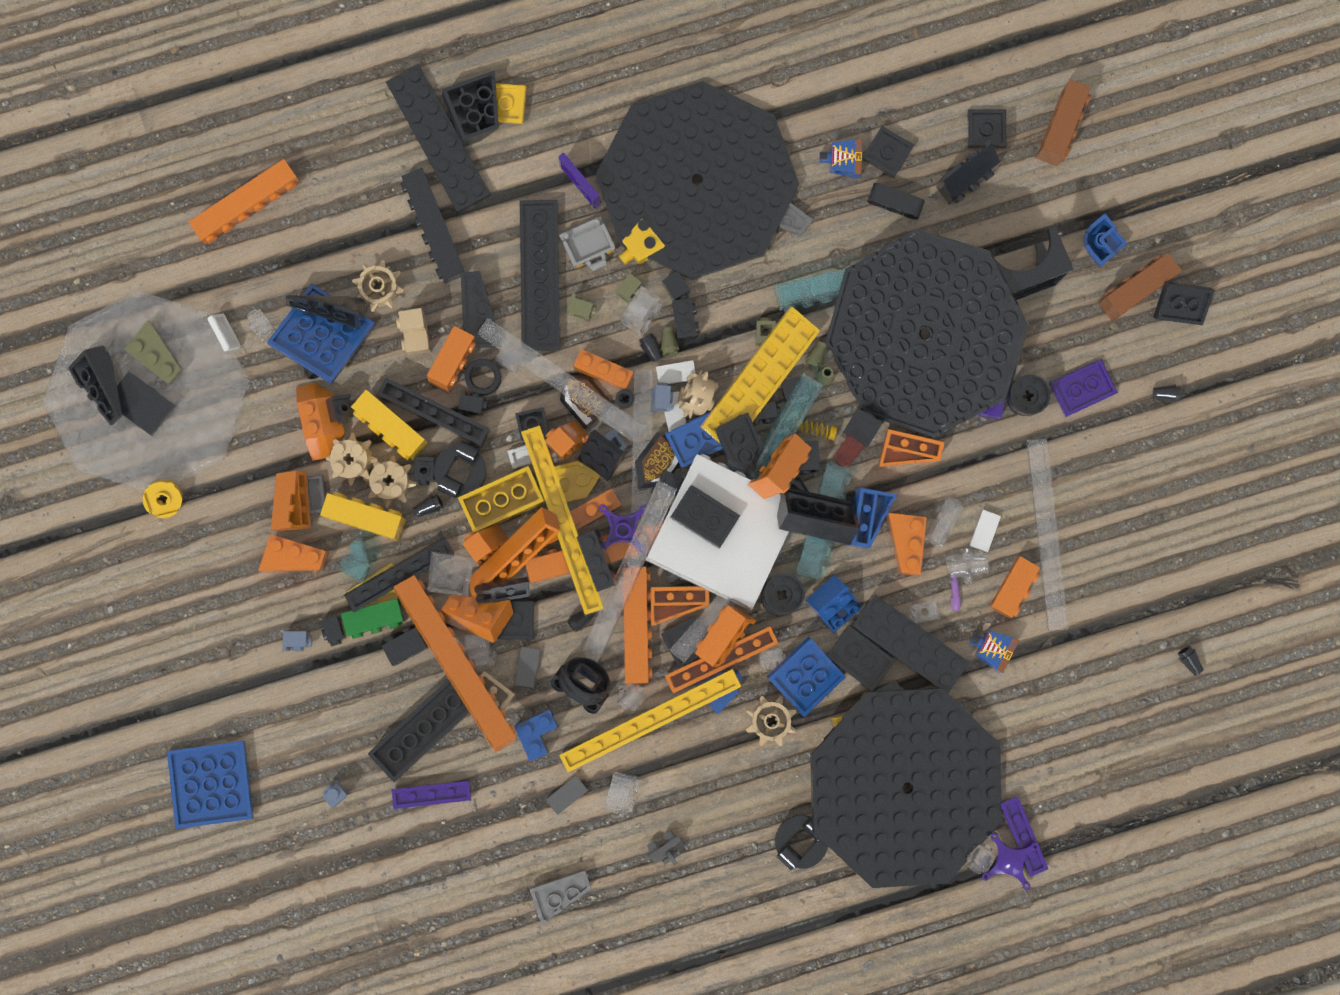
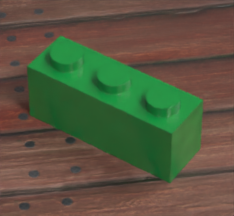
[341,599,405,639]

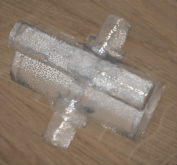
[945,549,989,584]

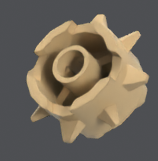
[352,260,404,312]
[677,370,718,418]
[326,433,378,486]
[363,455,416,508]
[746,696,797,746]

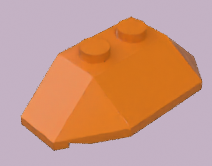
[296,383,345,461]

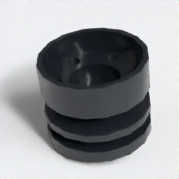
[1006,375,1051,416]
[760,574,805,616]

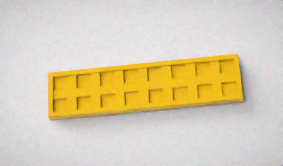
[700,307,820,443]

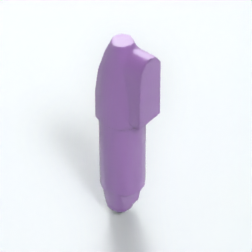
[951,574,961,611]

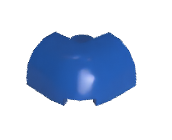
[1083,214,1128,267]

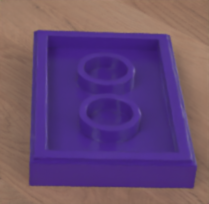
[558,152,601,209]
[1049,359,1118,418]

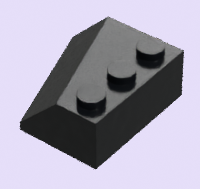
[442,70,499,147]
[936,139,1000,205]

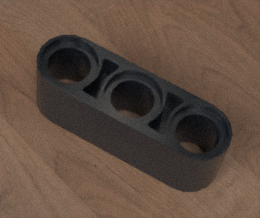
[867,183,925,220]

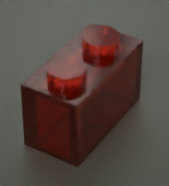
[832,435,865,469]

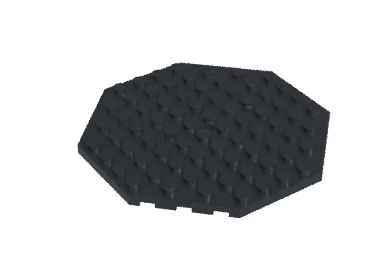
[596,81,799,280]
[825,229,1029,437]
[810,688,1002,888]

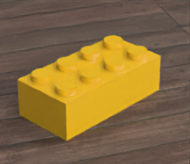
[351,390,428,461]
[458,466,545,533]
[320,491,406,541]

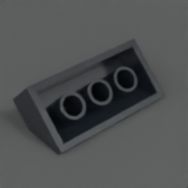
[777,488,860,545]

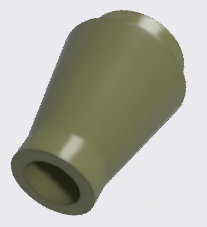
[660,327,679,357]
[805,341,827,371]
[816,366,835,385]

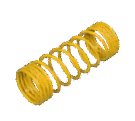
[793,417,837,441]

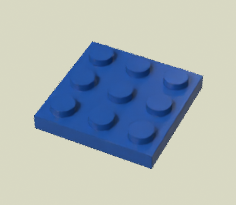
[766,636,846,717]

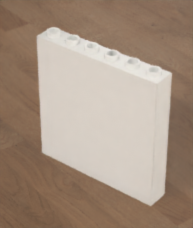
[646,454,789,611]

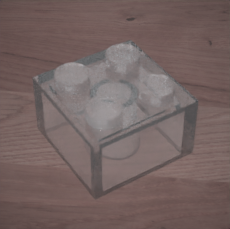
[621,286,662,337]
[426,551,474,596]
[604,770,640,816]

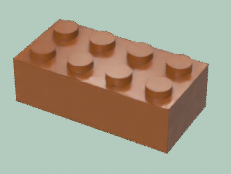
[1036,79,1091,166]
[1099,253,1182,321]

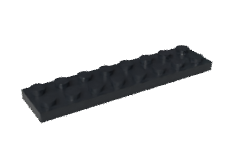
[386,64,491,213]
[519,200,560,352]

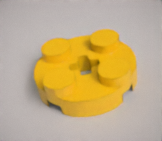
[142,479,183,518]

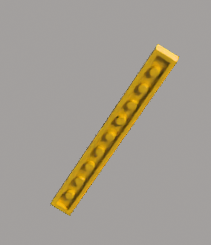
[521,426,604,615]
[560,669,742,772]

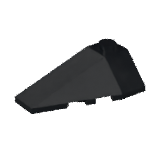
[285,295,367,330]
[68,345,122,426]

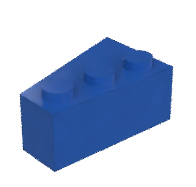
[846,488,897,549]

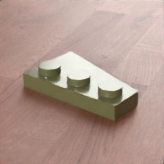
[124,320,182,385]

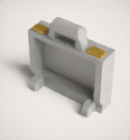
[559,216,616,271]

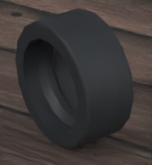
[464,358,502,396]

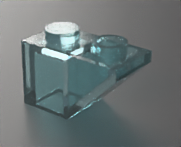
[339,537,372,582]

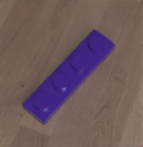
[391,781,472,809]
[1000,796,1048,877]

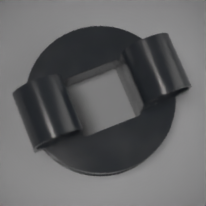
[434,440,486,499]
[551,657,611,714]
[775,815,828,871]

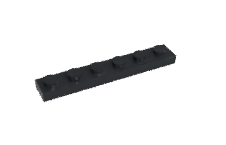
[343,537,454,612]

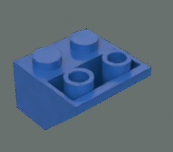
[806,575,862,633]

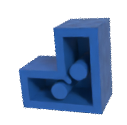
[514,709,558,762]

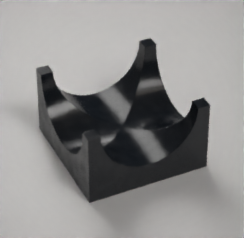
[995,227,1074,300]

